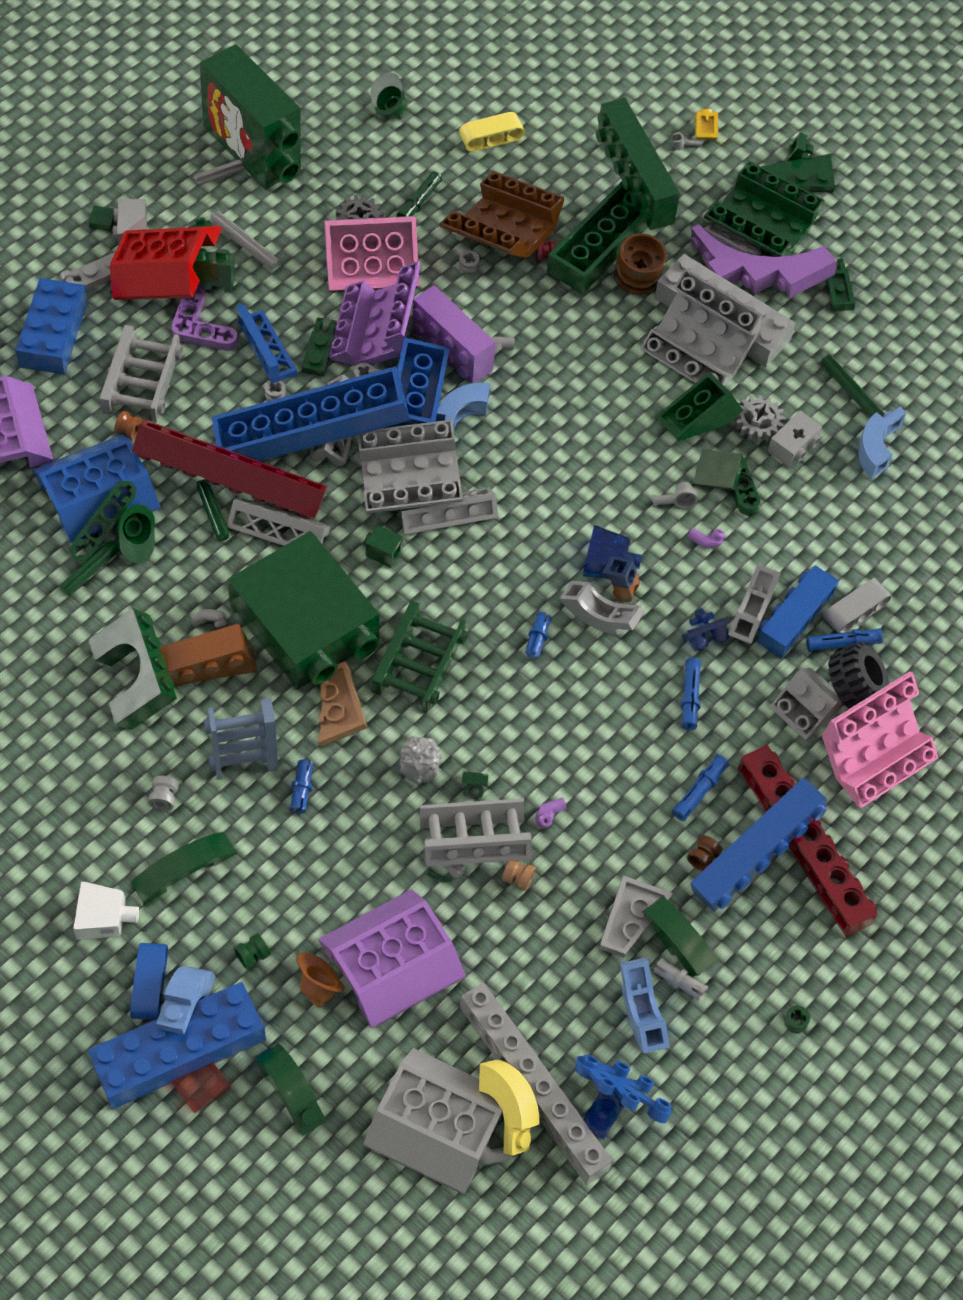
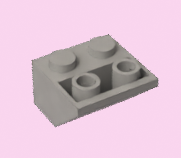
[770,667,844,740]

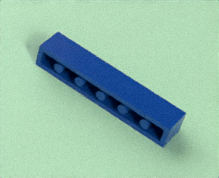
[690,778,827,912]

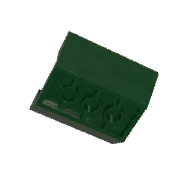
[704,161,825,257]

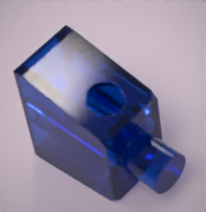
[583,525,642,578]

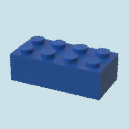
[15,278,88,375]
[385,338,450,428]

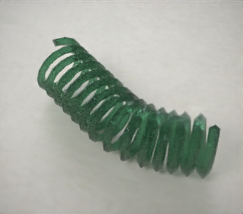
[427,868,452,883]

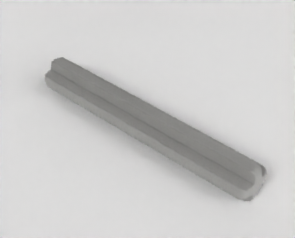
[194,160,245,185]
[210,211,278,269]

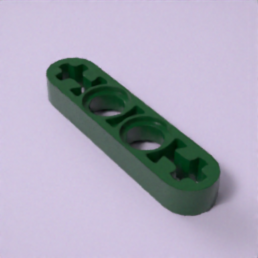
[68,480,136,561]

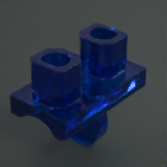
[681,608,731,652]
[583,1091,624,1140]

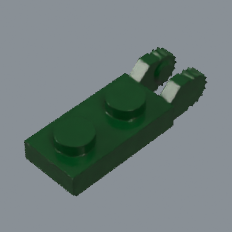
[825,258,855,311]
[301,317,337,376]

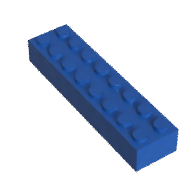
[212,366,410,461]

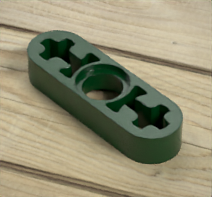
[731,457,760,516]

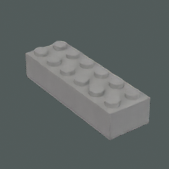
[655,254,796,368]

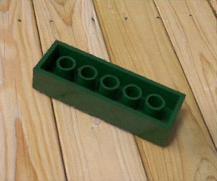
[596,98,680,231]
[547,181,648,294]

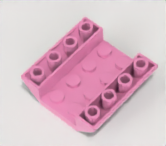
[822,671,938,808]

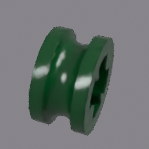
[784,1006,810,1033]

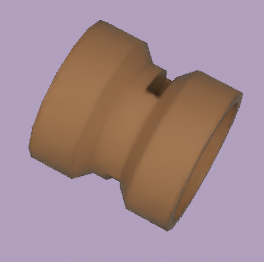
[502,860,536,891]

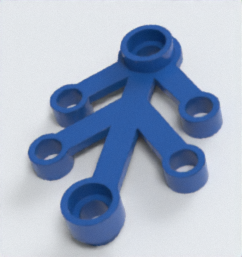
[575,1054,672,1124]

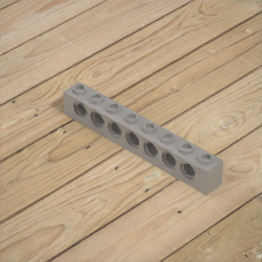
[460,982,612,1186]

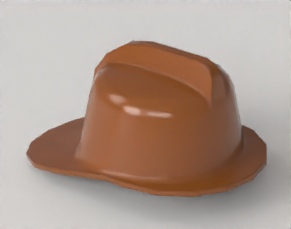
[296,952,345,1008]

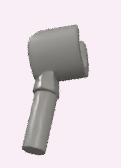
[672,132,702,150]

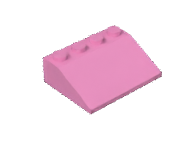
[324,216,419,291]

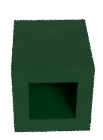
[364,525,403,568]

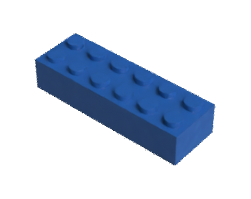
[88,982,266,1110]

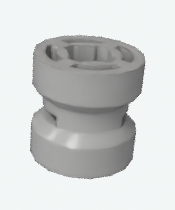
[148,776,179,811]

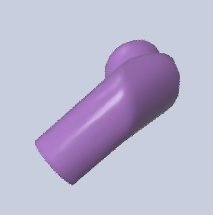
[687,528,725,548]
[535,798,567,828]

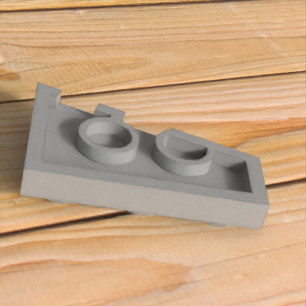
[599,875,673,958]

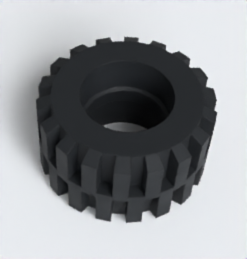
[828,642,889,709]

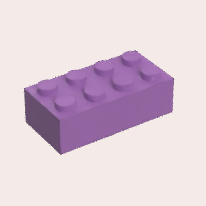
[412,285,496,383]

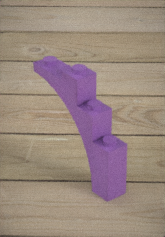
[690,224,836,298]

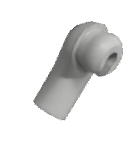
[492,336,515,354]
[190,609,228,628]
[479,1146,508,1165]

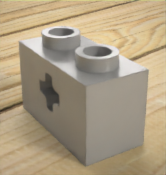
[768,411,822,468]

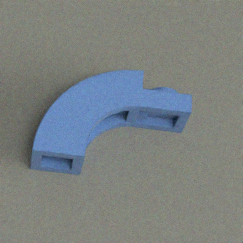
[436,383,491,430]
[858,407,906,479]
[620,958,670,1053]
[156,966,216,1035]

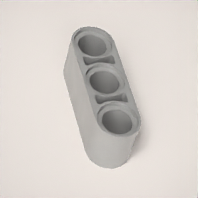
[823,578,892,633]

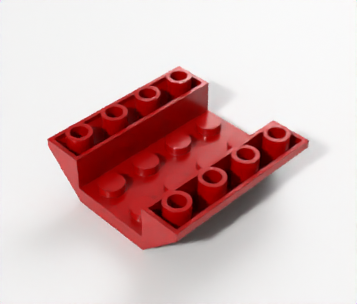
[110,226,222,300]

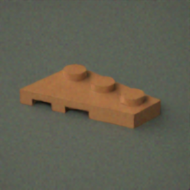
[318,662,368,747]

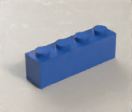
[757,565,839,659]

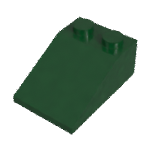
[655,371,744,441]

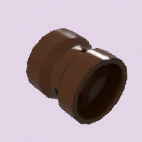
[687,835,723,872]

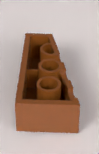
[160,624,258,686]

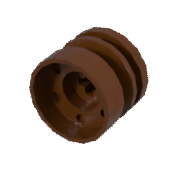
[614,233,667,295]

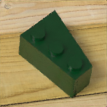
[192,248,235,293]

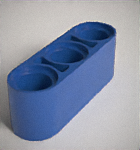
[130,943,168,1020]

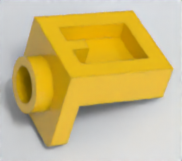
[694,109,718,140]

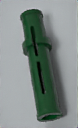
[396,171,442,217]

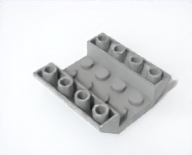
[640,268,763,386]
[358,420,463,514]
[363,1048,503,1195]

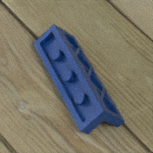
[236,304,298,384]

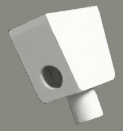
[74,882,139,940]

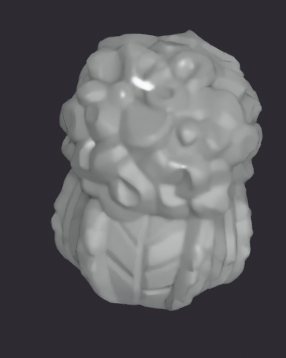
[400,736,442,785]

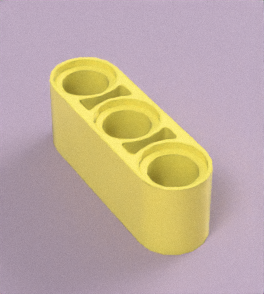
[459,112,525,152]

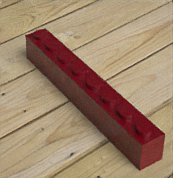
[131,420,327,519]

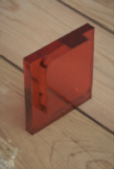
[171,1062,231,1113]

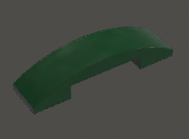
[131,831,237,904]

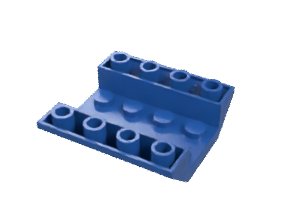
[32,435,161,543]

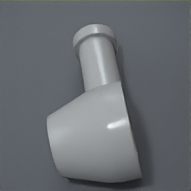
[652,482,698,509]

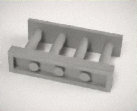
[99,325,183,423]
[420,798,532,867]

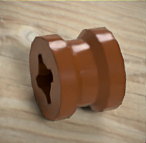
[114,411,143,440]

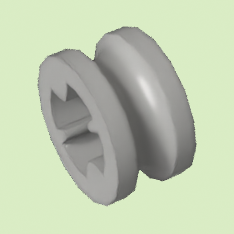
[459,250,480,273]
[264,380,286,401]

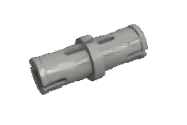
[653,958,708,1001]

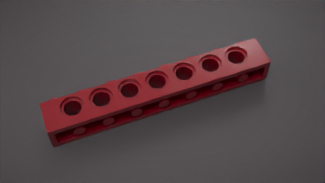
[738,745,878,937]

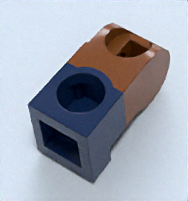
[602,556,640,602]

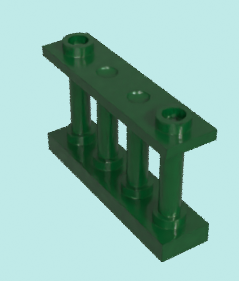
[371,600,468,713]

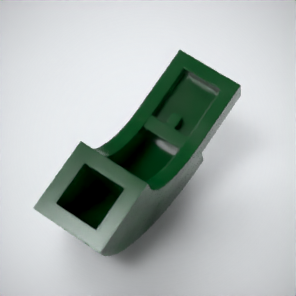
[254,1043,327,1136]

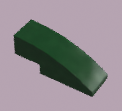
[642,896,718,977]

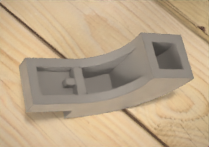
[728,564,781,644]
[559,581,645,635]

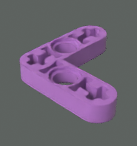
[172,284,238,351]

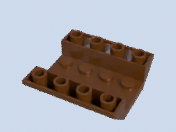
[439,171,564,258]

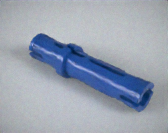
[806,628,883,652]
[680,658,701,731]
[672,755,729,821]

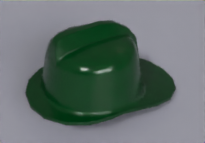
[370,73,407,120]
[116,504,155,564]

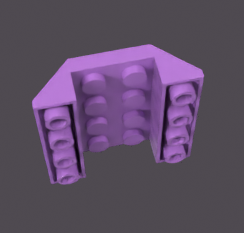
[329,261,421,366]
[0,376,54,467]
[318,890,466,1029]

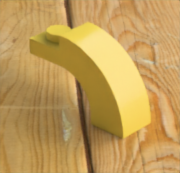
[479,1059,539,1155]

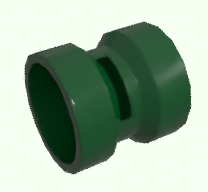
[233,933,271,970]

